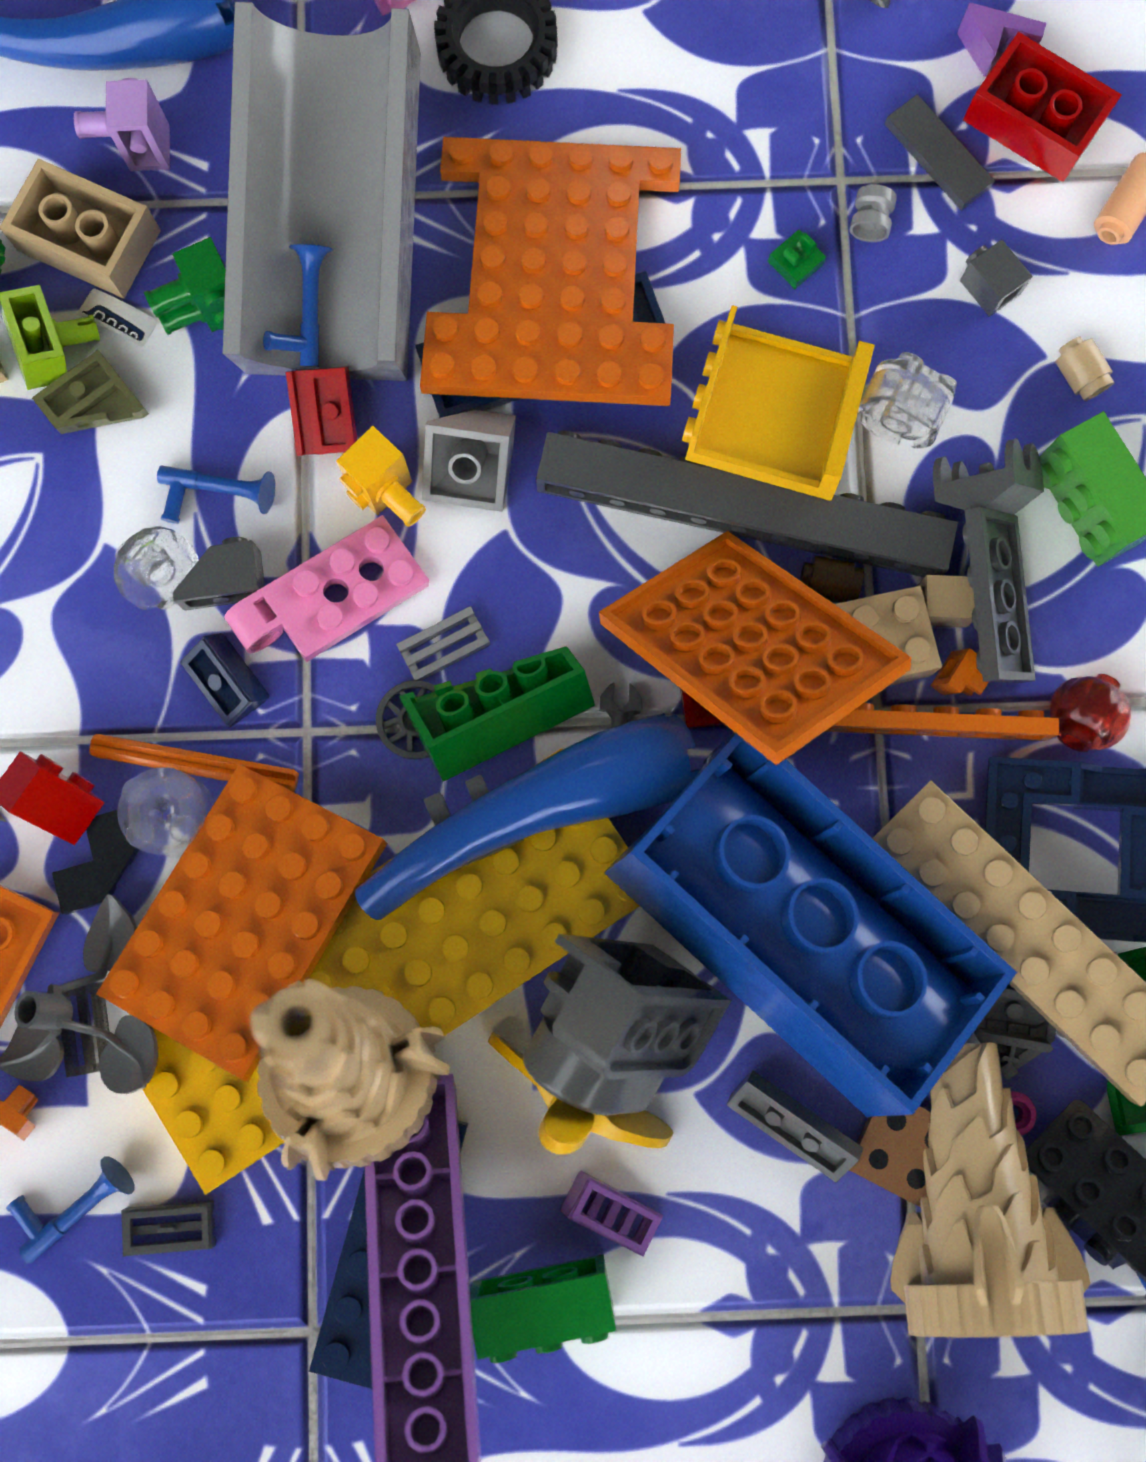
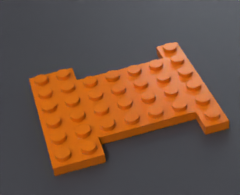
[420,137,681,406]

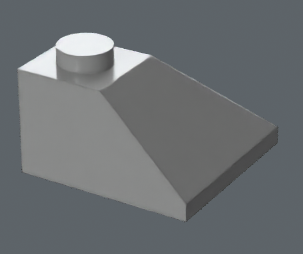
[422,410,516,512]

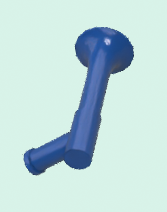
[263,244,334,367]
[157,465,276,524]
[6,1156,135,1263]

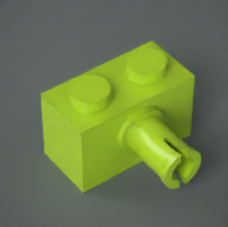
[0,285,100,390]

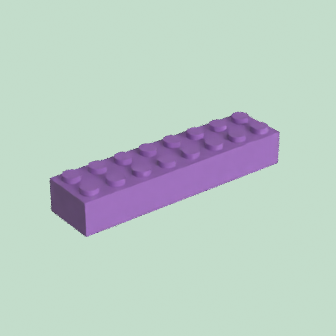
[365,1073,481,1462]

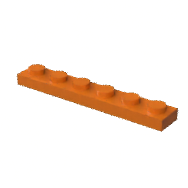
[824,703,1059,741]

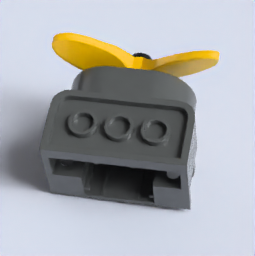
[488,934,732,1154]

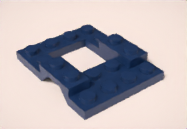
[985,757,1146,943]

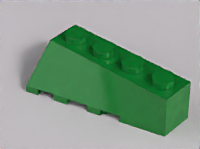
[399,646,595,782]

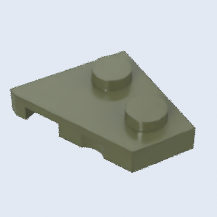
[32,349,149,434]

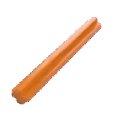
[89,734,299,792]

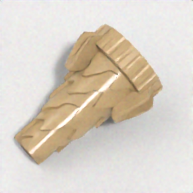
[251,979,450,1181]
[890,1042,1091,1337]

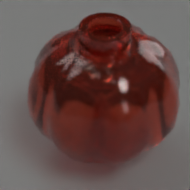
[1049,674,1132,752]

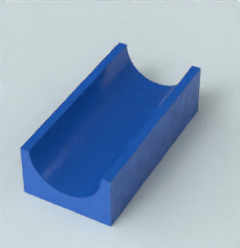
[604,732,1017,1117]

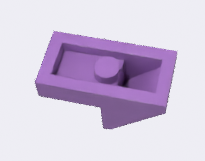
[957,2,1047,77]

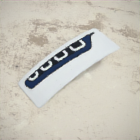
[78,288,157,347]

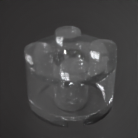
[858,352,957,448]
[117,767,215,858]

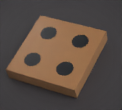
[849,1106,931,1207]

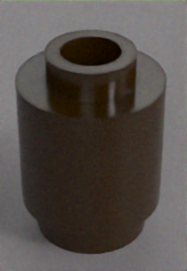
[800,555,864,603]

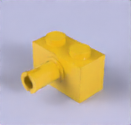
[336,426,426,527]

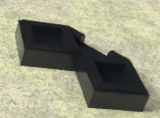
[52,807,140,915]

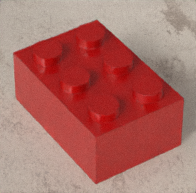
[963,31,1122,182]

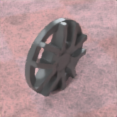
[376,681,435,759]

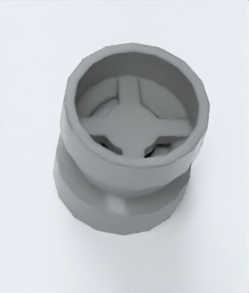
[849,184,897,242]

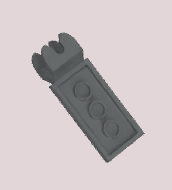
[933,438,1044,683]

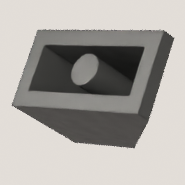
[173,537,265,611]

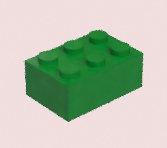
[470,1254,617,1363]

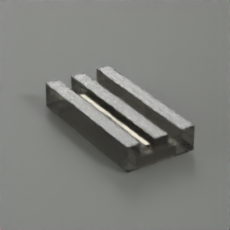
[61,982,110,1078]

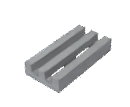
[396,606,491,681]

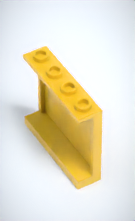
[682,305,875,501]

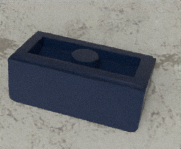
[180,633,270,727]

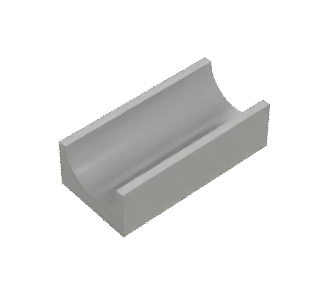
[223,2,421,381]

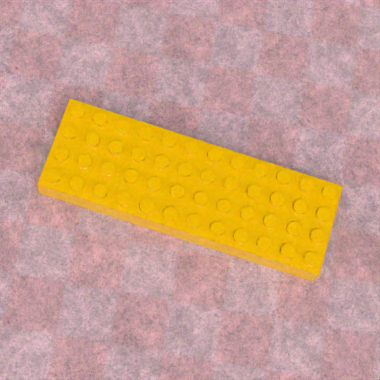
[142,748,640,1195]

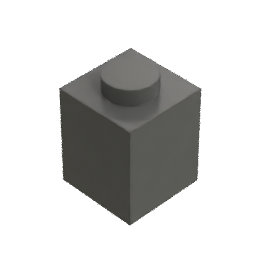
[959,239,1033,317]

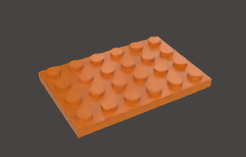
[599,531,911,765]
[96,764,388,1082]

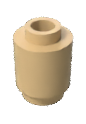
[1055,336,1114,401]

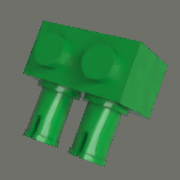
[144,237,226,335]

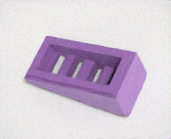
[561,1170,663,1256]

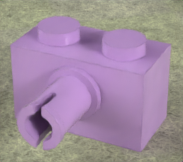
[74,78,170,171]

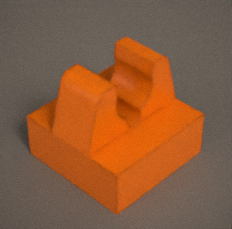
[930,648,989,696]
[0,1085,39,1141]

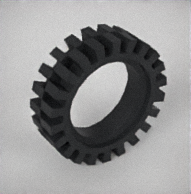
[434,0,558,105]

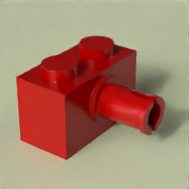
[0,751,105,846]

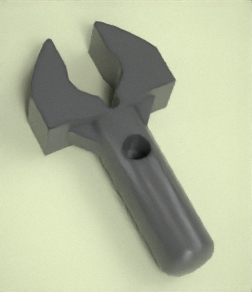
[599,682,642,728]

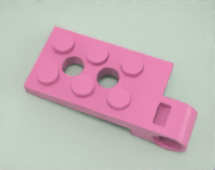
[224,515,430,662]

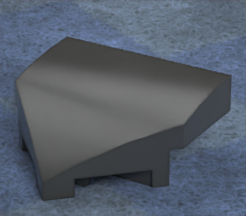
[973,985,1056,1080]

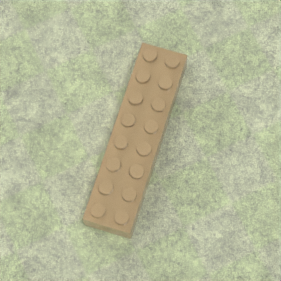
[872,781,1146,1106]

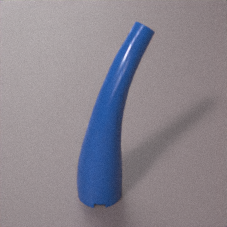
[0,0,235,70]
[355,713,700,920]

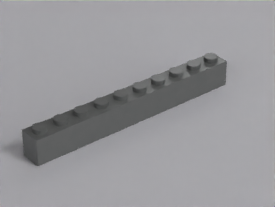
[536,430,958,577]

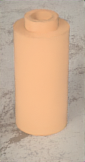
[1094,152,1146,245]

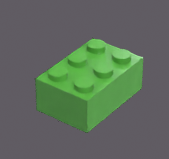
[1039,411,1146,567]

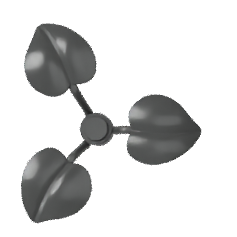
[0,894,158,1094]

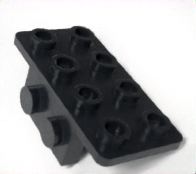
[1026,1100,1146,1282]

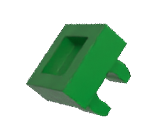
[768,229,826,289]

